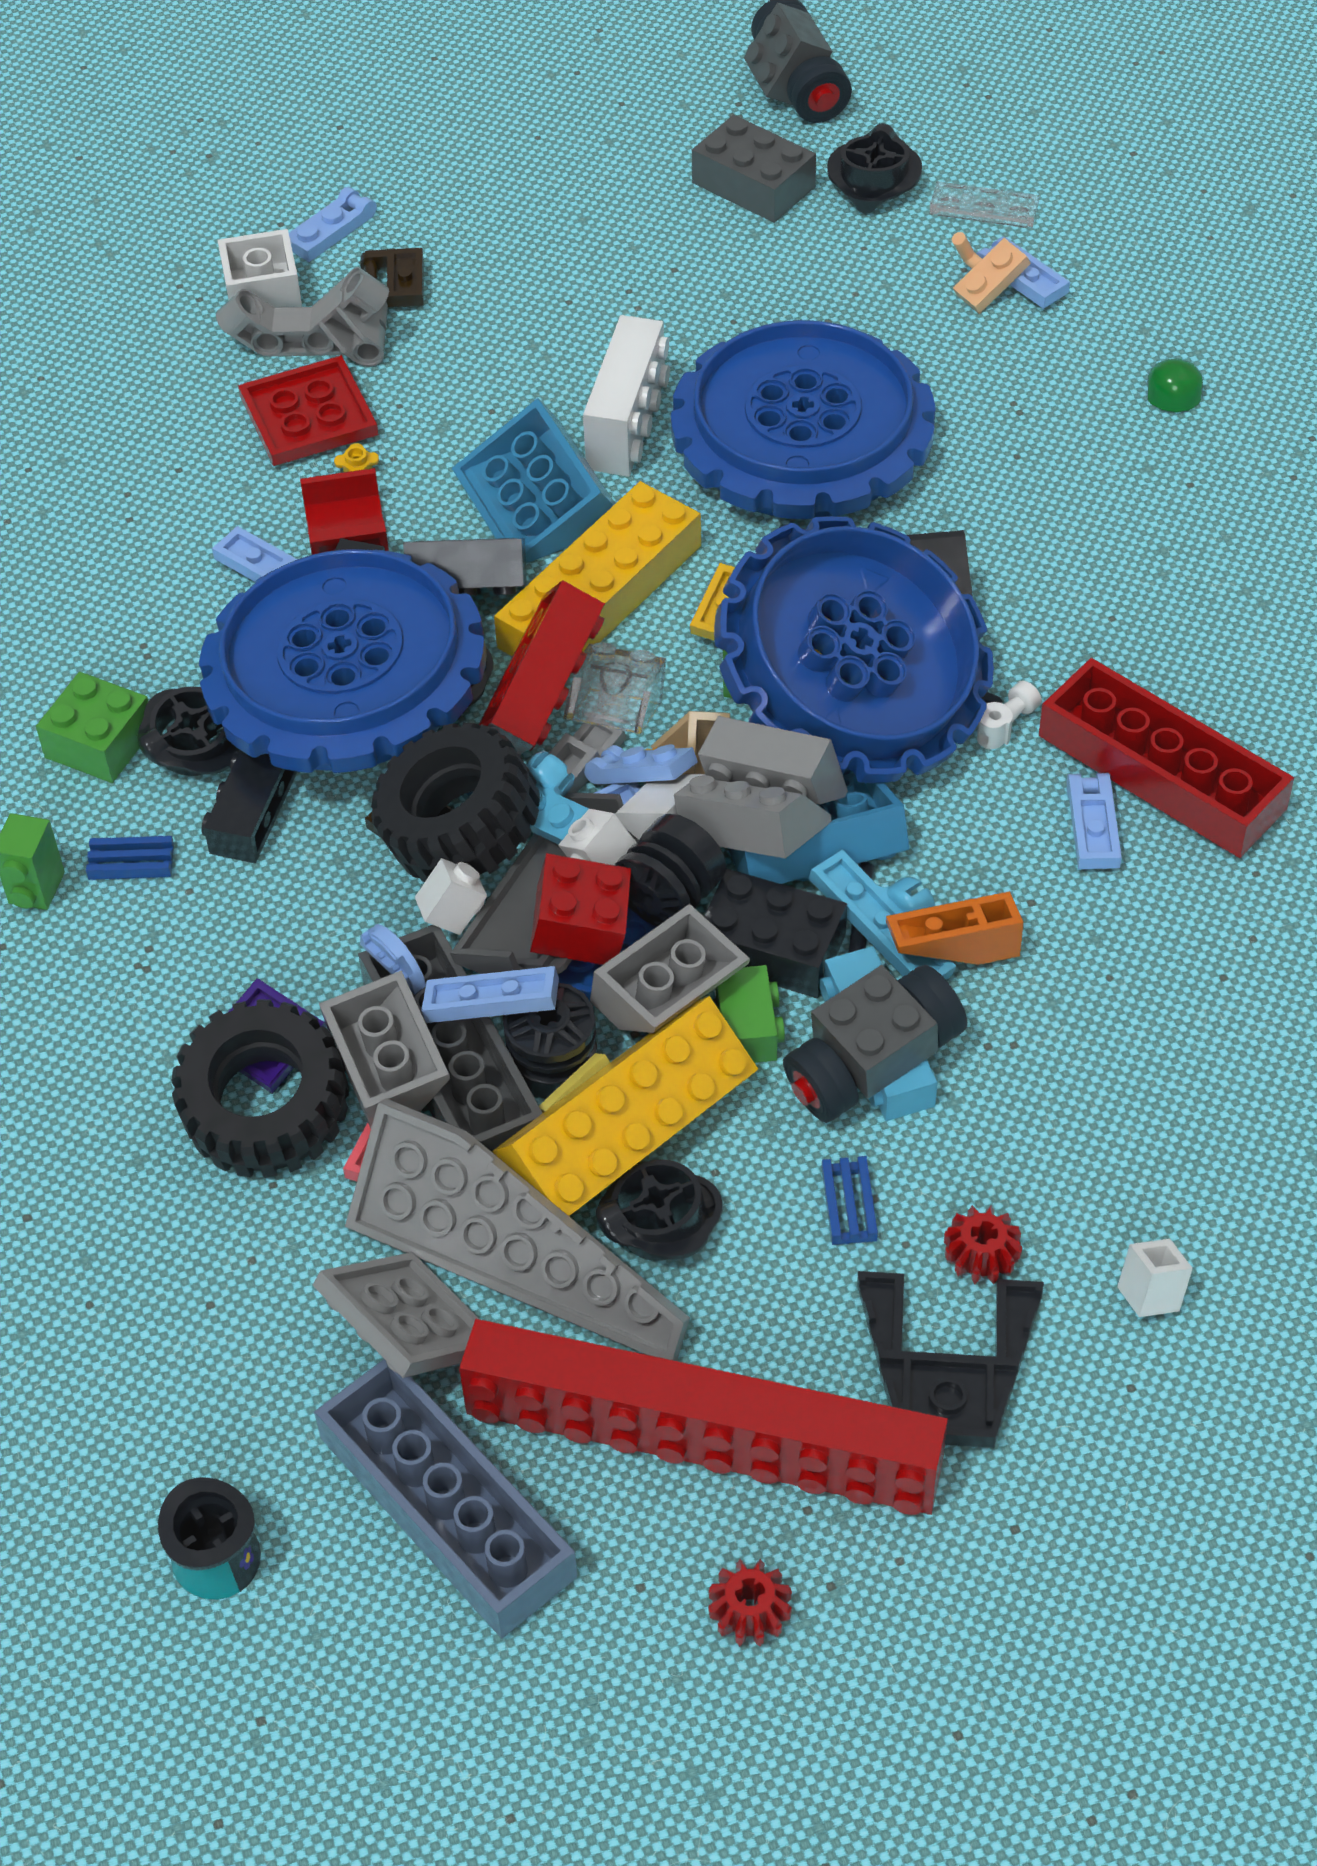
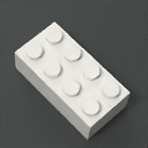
[583,315,670,477]

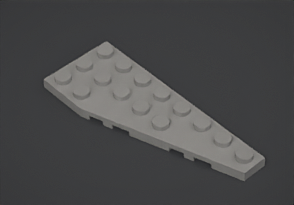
[345,1098,690,1361]

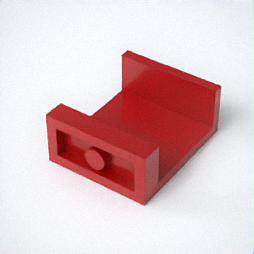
[300,468,389,555]

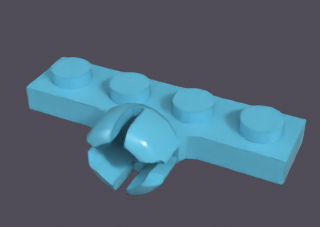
[461,751,589,845]
[808,849,956,979]

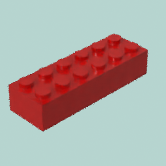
[1039,658,1295,858]

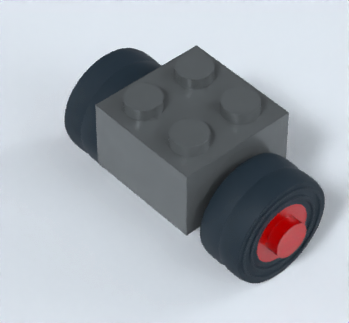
[744,0,852,123]
[783,965,968,1123]

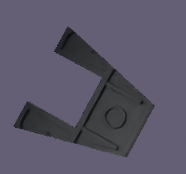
[857,1271,1044,1448]

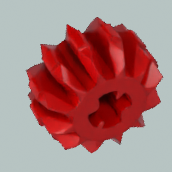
[944,1205,1022,1285]
[708,1559,792,1647]

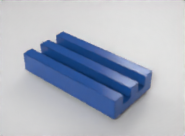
[86,836,174,880]
[821,1156,878,1245]

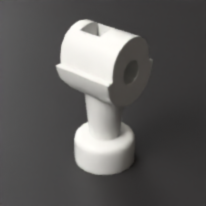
[977,681,1042,749]

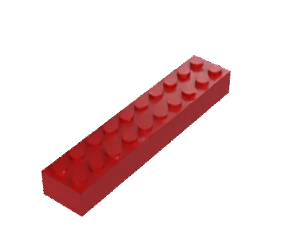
[459,1319,948,1515]

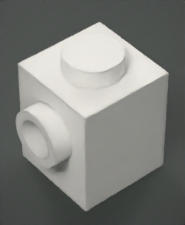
[558,809,637,865]
[415,858,487,935]
[1117,1239,1193,1317]

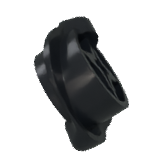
[827,123,922,214]
[137,686,240,776]
[596,1160,723,1261]

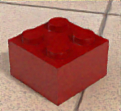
[530,853,631,965]

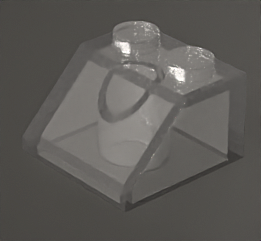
[564,642,666,734]

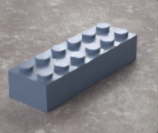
[314,1359,578,1639]

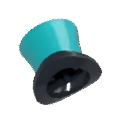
[158,1477,261,1600]

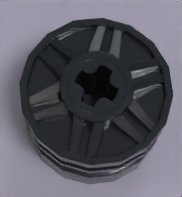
[615,814,727,926]
[503,983,598,1099]

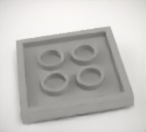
[313,1252,479,1378]

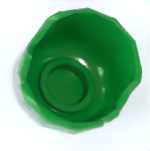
[1147,358,1203,412]

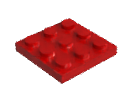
[238,355,379,466]

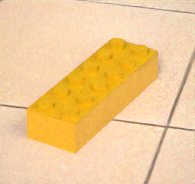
[494,481,701,656]
[492,996,759,1216]

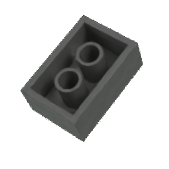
[692,114,816,223]

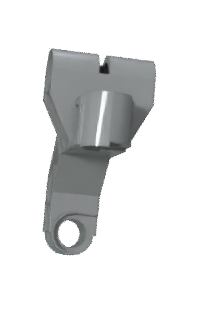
[216,267,389,367]

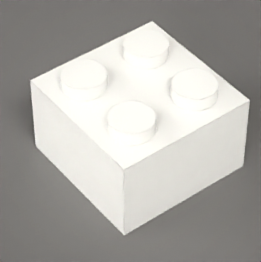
[218,229,302,308]

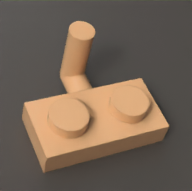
[952,232,1031,314]

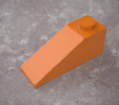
[886,891,1024,965]

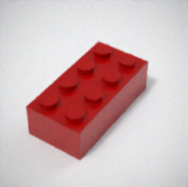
[479,580,605,755]

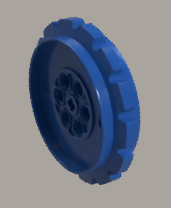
[671,320,936,519]
[714,516,994,783]
[199,549,487,773]

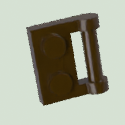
[360,248,424,307]

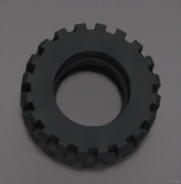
[371,722,540,882]
[171,999,349,1178]

